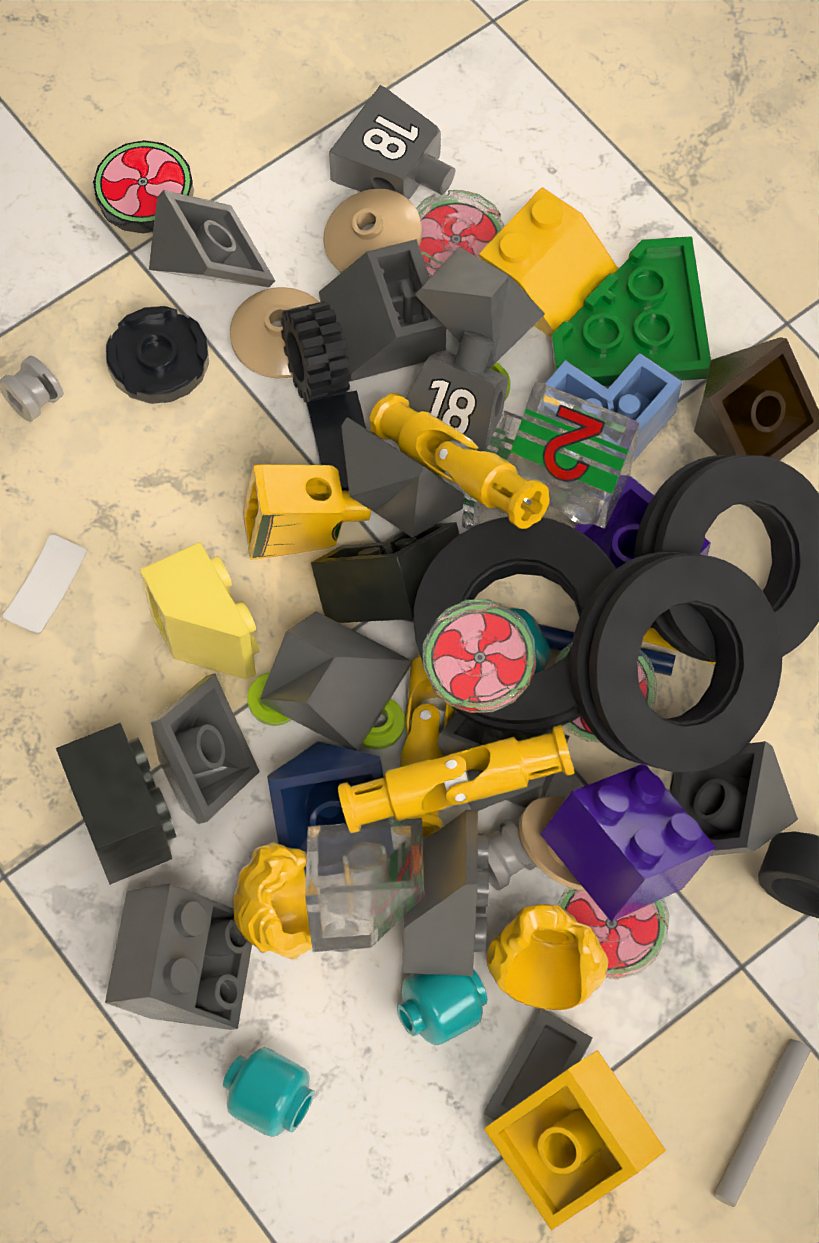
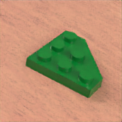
[551,236,711,386]

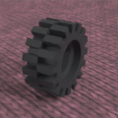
[281,301,351,403]

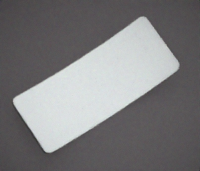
[3,534,87,634]

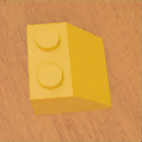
[479,187,619,338]
[484,1050,666,1231]

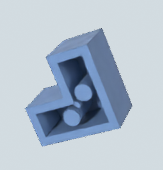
[531,353,682,481]

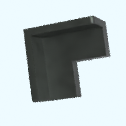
[311,522,460,623]

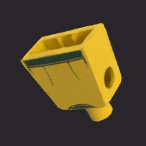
[243,464,371,560]

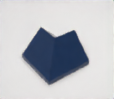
[267,741,395,877]

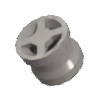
[0,356,64,422]
[479,819,537,891]

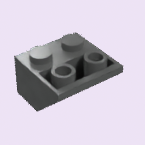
[319,239,447,382]
[402,810,489,976]
[105,883,252,1030]

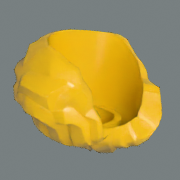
[233,842,323,960]
[487,904,608,1010]

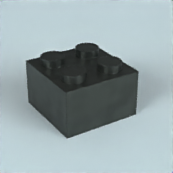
[56,722,177,885]

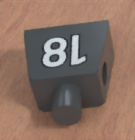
[329,85,456,199]
[405,331,508,453]

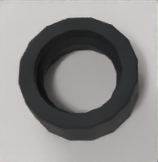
[758,831,819,919]

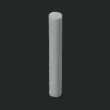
[714,1039,811,1207]

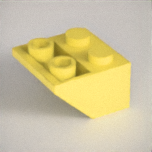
[140,542,260,680]

